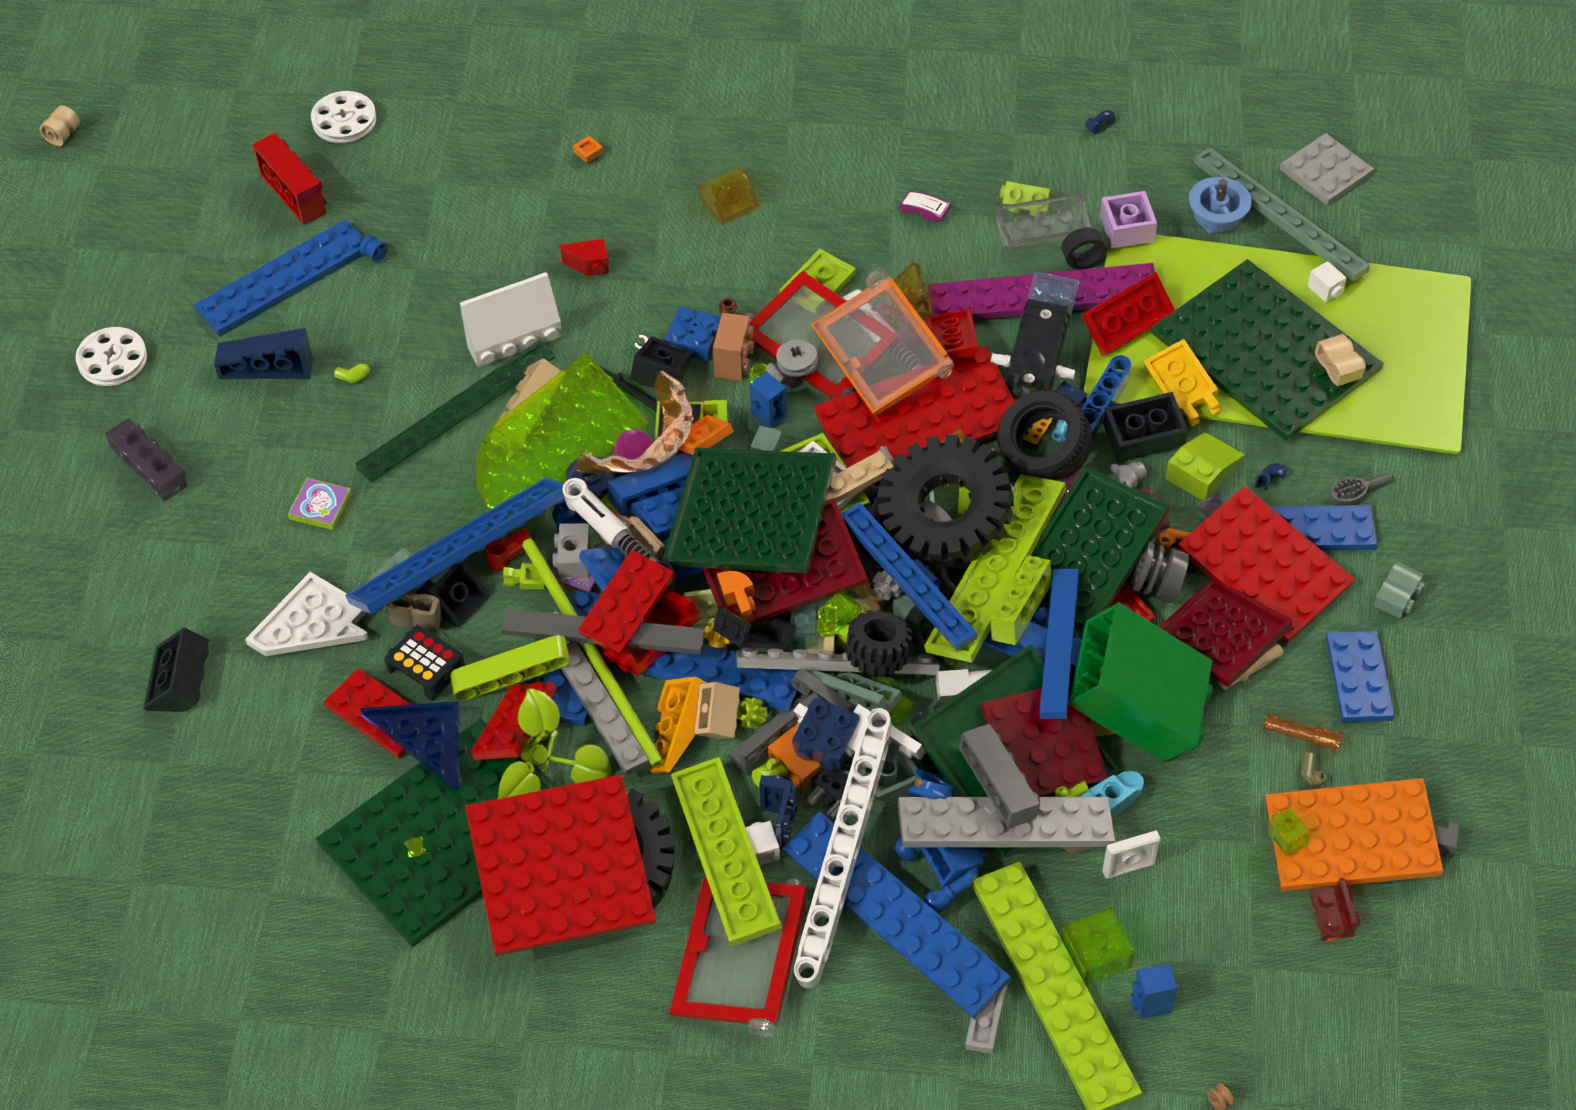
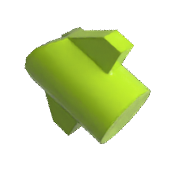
[752,758,788,787]

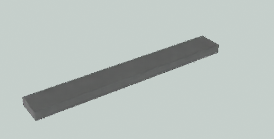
[502,609,705,655]

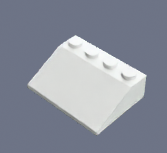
[460,272,562,367]

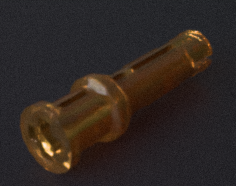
[1263,713,1344,754]

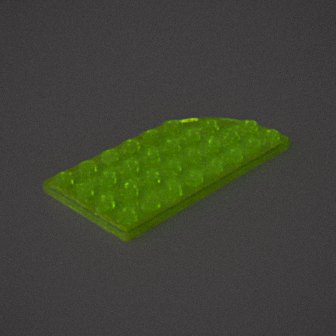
[475,351,648,535]

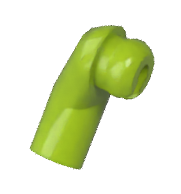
[1054,781,1089,797]

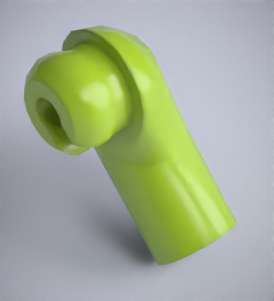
[334,364,370,383]

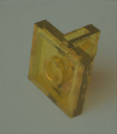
[886,262,932,326]

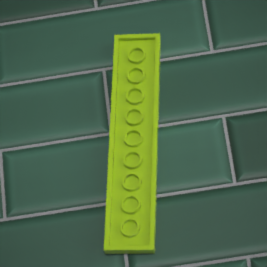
[924,474,1067,663]
[971,862,1142,1110]

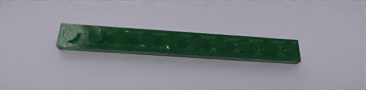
[355,340,555,482]

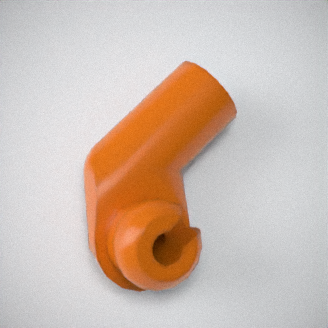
[1156,528,1191,548]

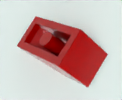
[560,238,610,276]

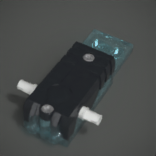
[991,271,1080,399]

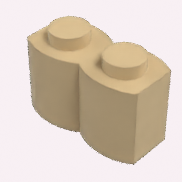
[1315,334,1366,386]

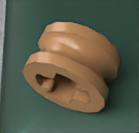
[1207,1083,1235,1110]

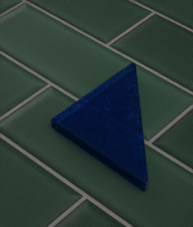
[360,701,460,791]

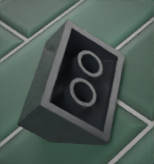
[143,627,209,712]

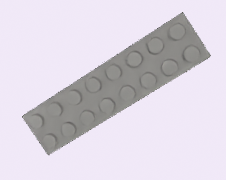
[898,797,1115,848]

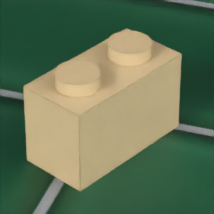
[694,682,740,740]

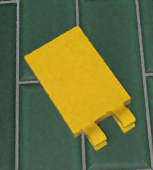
[1143,339,1221,427]

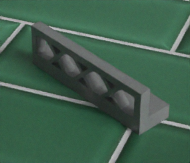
[729,692,820,775]

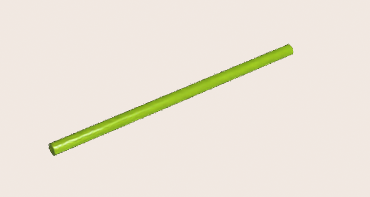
[522,539,664,768]

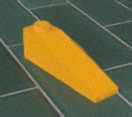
[650,677,706,774]

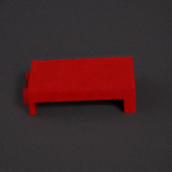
[600,591,702,676]

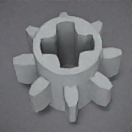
[872,571,903,600]

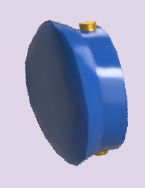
[907,769,954,799]

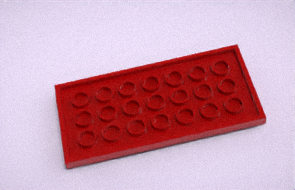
[814,345,1022,468]

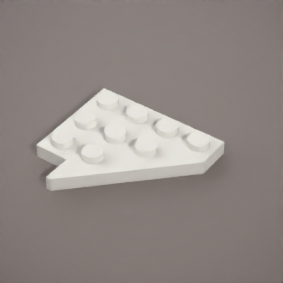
[245,572,368,656]

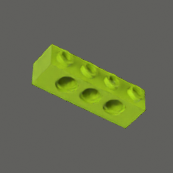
[990,555,1052,645]

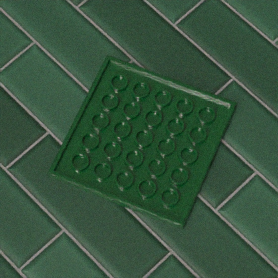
[662,448,837,573]

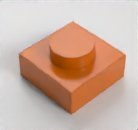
[573,135,604,163]

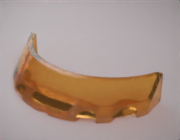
[576,370,693,474]

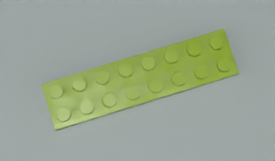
[671,757,782,947]

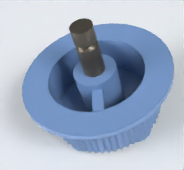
[1189,177,1251,233]

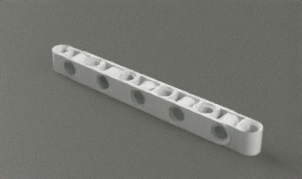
[794,708,892,988]

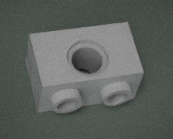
[553,524,591,577]

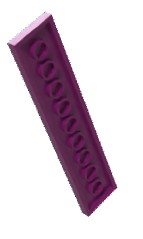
[928,263,1155,320]

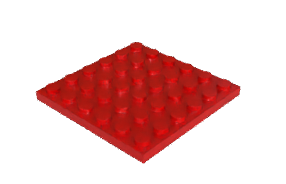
[465,774,656,957]

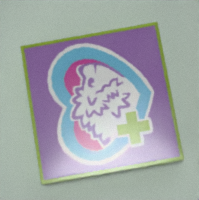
[288,478,352,530]

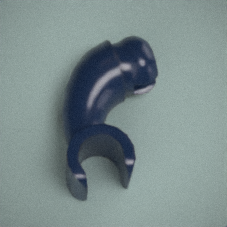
[1085,110,1116,134]
[1254,463,1287,491]

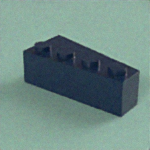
[214,328,313,379]

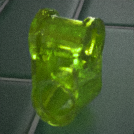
[816,592,862,637]

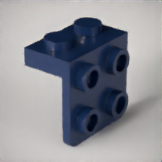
[792,698,860,771]
[759,775,797,850]

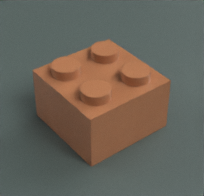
[713,313,754,381]

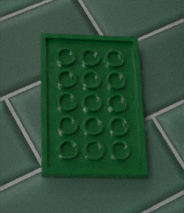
[1031,466,1170,628]

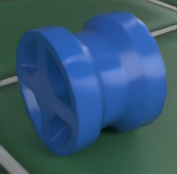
[359,235,388,263]

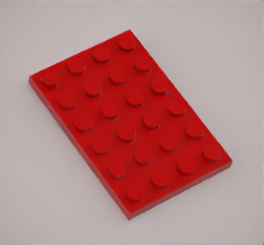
[1177,486,1355,644]

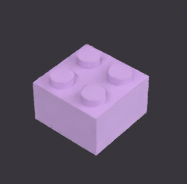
[1100,191,1157,248]

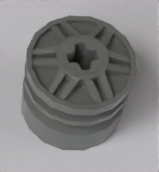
[1131,542,1189,603]

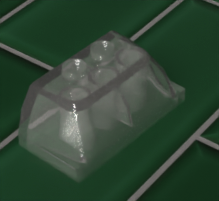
[994,193,1091,250]

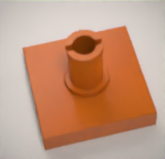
[670,415,734,455]

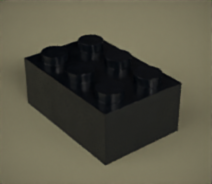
[1102,392,1188,462]

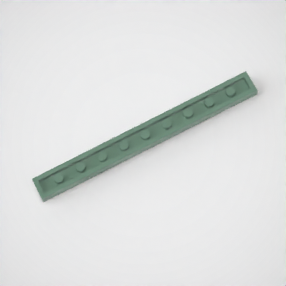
[1194,148,1370,282]

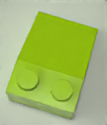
[1165,432,1245,502]

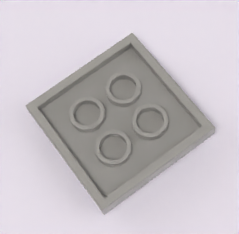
[1280,133,1374,206]

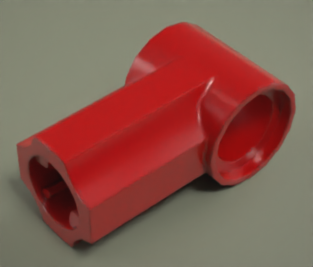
[486,528,531,571]

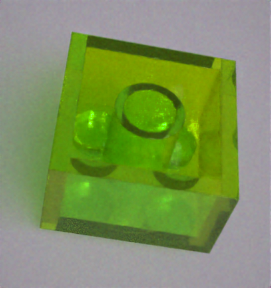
[1061,907,1135,985]

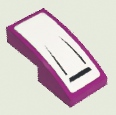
[899,191,952,221]

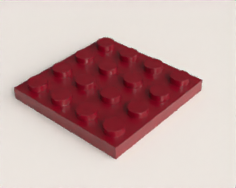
[1159,578,1293,687]
[980,681,1107,797]

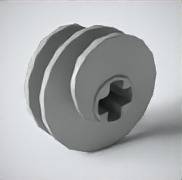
[776,339,818,377]

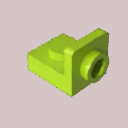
[703,400,728,437]

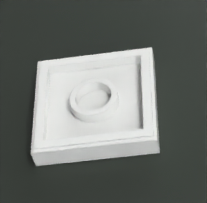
[1102,830,1160,879]

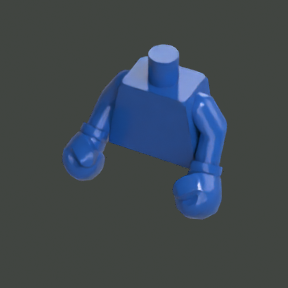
[895,838,987,914]

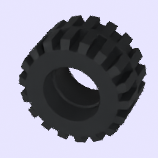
[845,610,912,676]

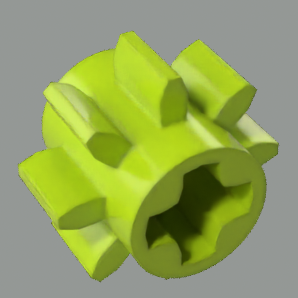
[736,698,767,729]

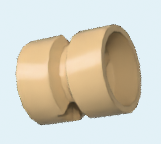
[39,105,81,146]

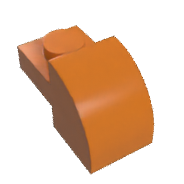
[717,571,756,622]

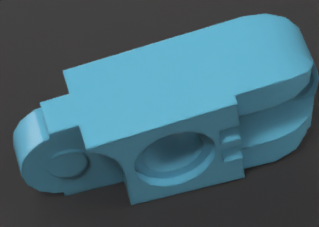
[1081,771,1144,820]

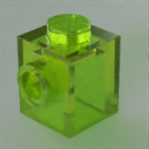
[1268,808,1310,857]

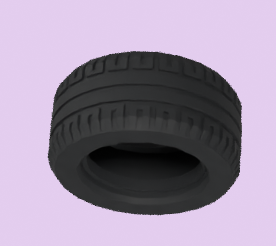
[997,390,1093,482]

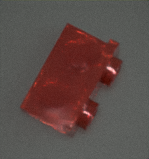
[1309,878,1360,941]

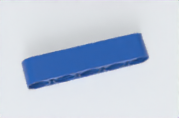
[1081,355,1131,439]

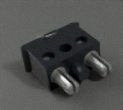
[807,764,860,819]

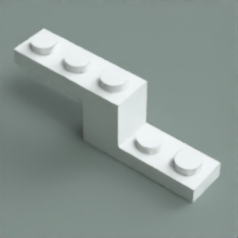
[794,703,926,760]

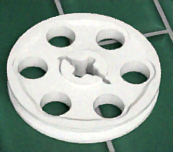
[311,91,376,143]
[76,327,147,386]

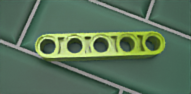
[450,635,570,701]

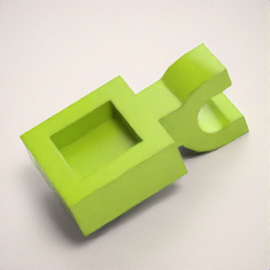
[503,563,545,590]

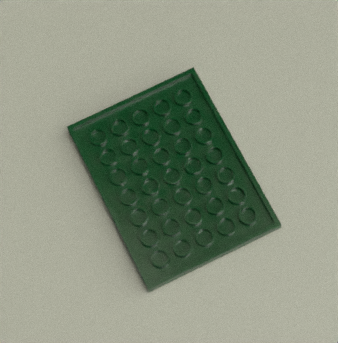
[1151,259,1383,441]
[316,718,550,947]

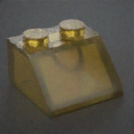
[696,166,759,224]

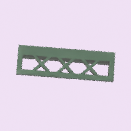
[806,670,902,714]

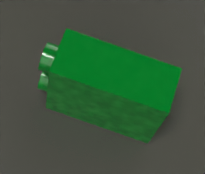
[1068,602,1213,762]

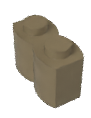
[386,592,443,632]

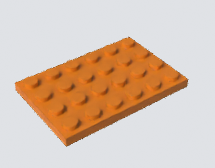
[1265,778,1443,892]

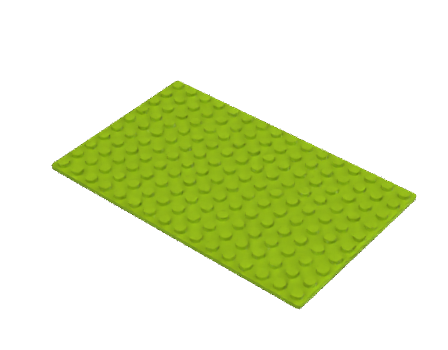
[1084,234,1471,454]

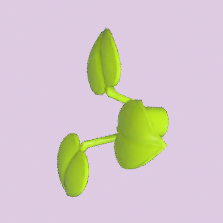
[498,689,612,799]

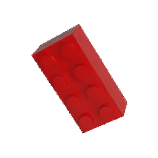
[252,133,327,225]

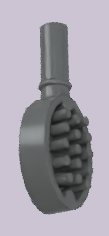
[1329,473,1391,506]

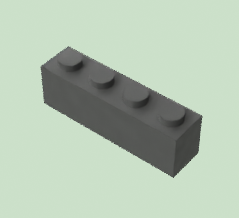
[959,724,1040,829]

